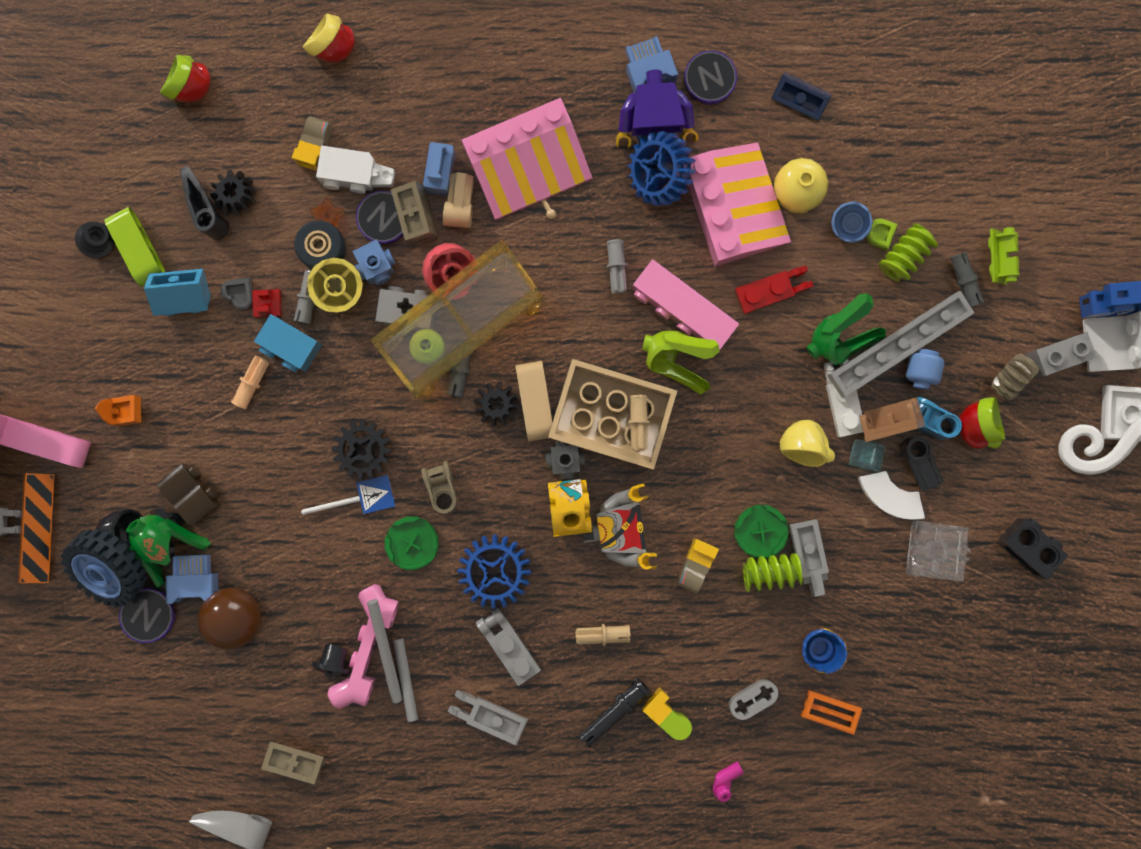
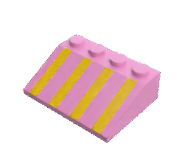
[462,98,592,221]
[688,143,791,267]

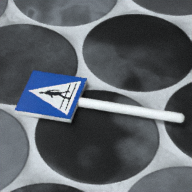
[301,475,395,515]

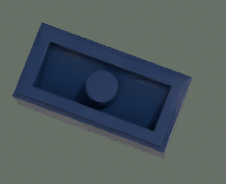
[771,72,832,121]

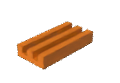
[800,690,862,735]

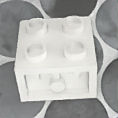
[1083,311,1141,372]

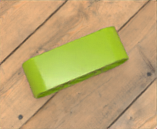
[104,207,165,287]

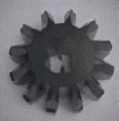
[210,170,257,216]
[474,382,520,428]

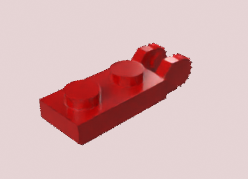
[735,266,814,314]

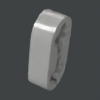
[729,679,778,720]

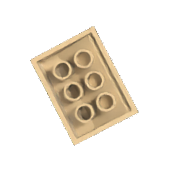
[548,359,677,470]

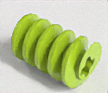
[878,223,938,282]
[743,553,802,592]

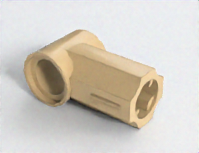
[443,172,474,228]

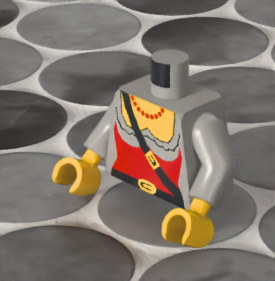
[583,484,657,570]

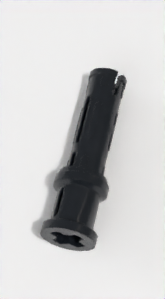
[578,677,653,748]

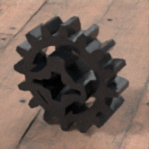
[332,420,392,479]

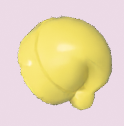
[780,420,835,467]

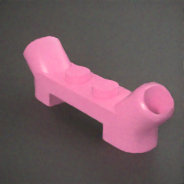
[328,584,399,709]

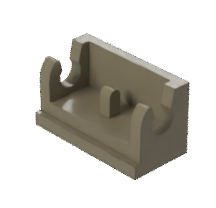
[391,181,439,243]
[261,742,325,785]

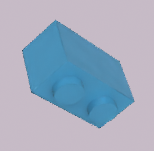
[144,269,211,316]
[254,314,322,373]

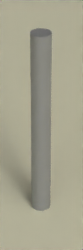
[367,599,403,703]

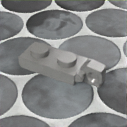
[789,519,829,597]

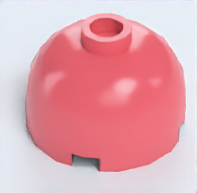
[422,243,478,299]

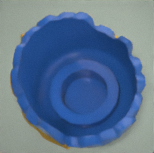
[802,628,847,674]

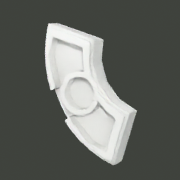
[858,471,925,519]

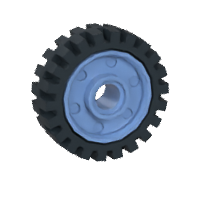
[61,529,147,607]

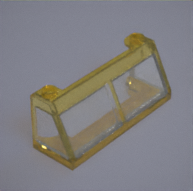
[370,239,543,399]

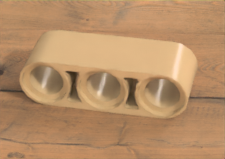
[515,361,553,442]

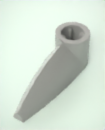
[189,811,272,849]

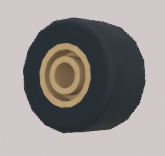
[294,220,346,270]

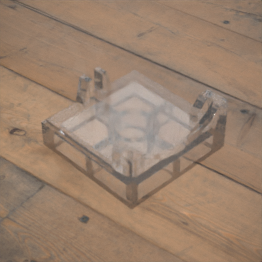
[906,521,971,582]

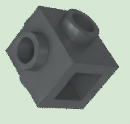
[546,441,585,480]

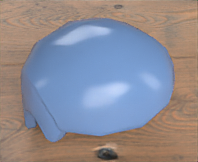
[831,201,873,243]

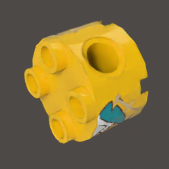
[548,479,592,537]

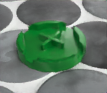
[734,505,789,558]
[385,516,439,570]

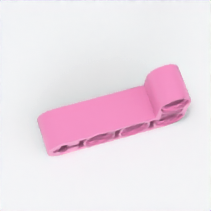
[0,414,91,468]

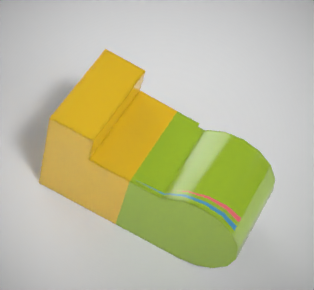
[642,687,692,740]

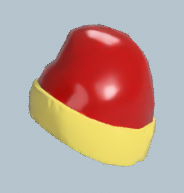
[302,13,355,63]

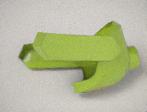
[642,331,720,395]

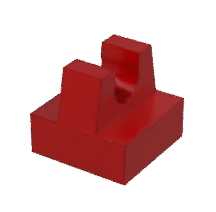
[252,289,282,318]

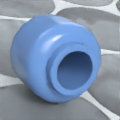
[906,349,944,390]

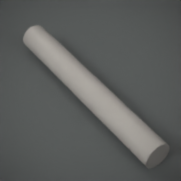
[393,638,418,722]

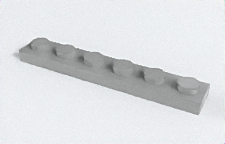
[827,291,974,398]

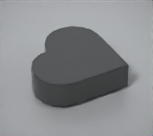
[220,277,253,311]

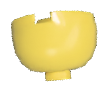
[773,158,828,214]
[307,258,363,313]

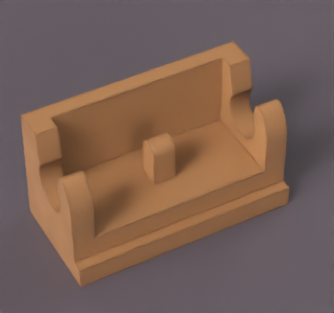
[860,397,925,442]

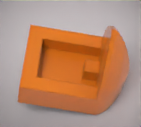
[95,395,141,427]

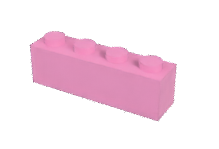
[632,259,739,349]

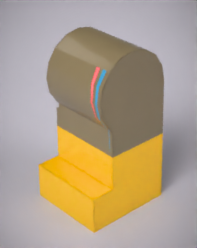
[292,116,332,171]
[676,538,719,594]

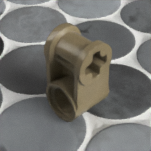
[421,461,459,515]

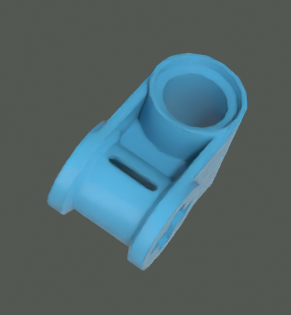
[917,397,962,440]

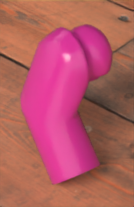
[713,761,744,802]

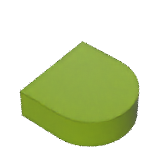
[866,219,897,250]

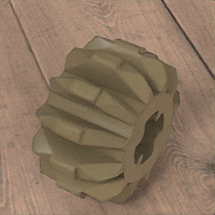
[992,353,1039,400]

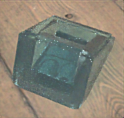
[848,439,885,472]

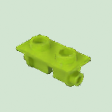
[988,227,1020,285]

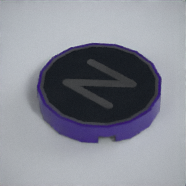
[684,50,737,105]
[356,191,403,244]
[119,588,176,643]

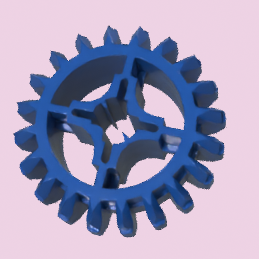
[627,131,696,206]
[457,534,531,609]

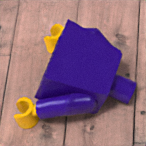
[616,69,698,148]

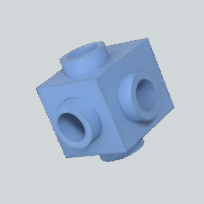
[352,239,396,285]

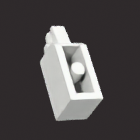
[316,146,395,194]

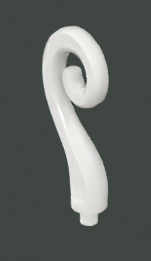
[1058,416,1141,475]

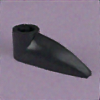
[180,166,229,240]

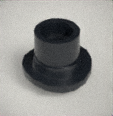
[74,222,114,259]
[311,644,350,679]

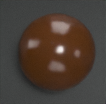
[198,588,261,650]

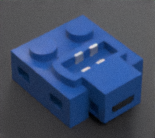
[1079,281,1141,318]

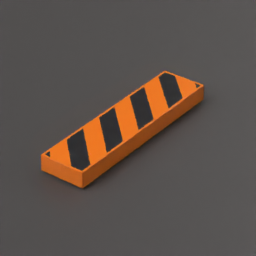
[18,473,55,583]

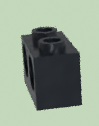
[996,518,1069,580]

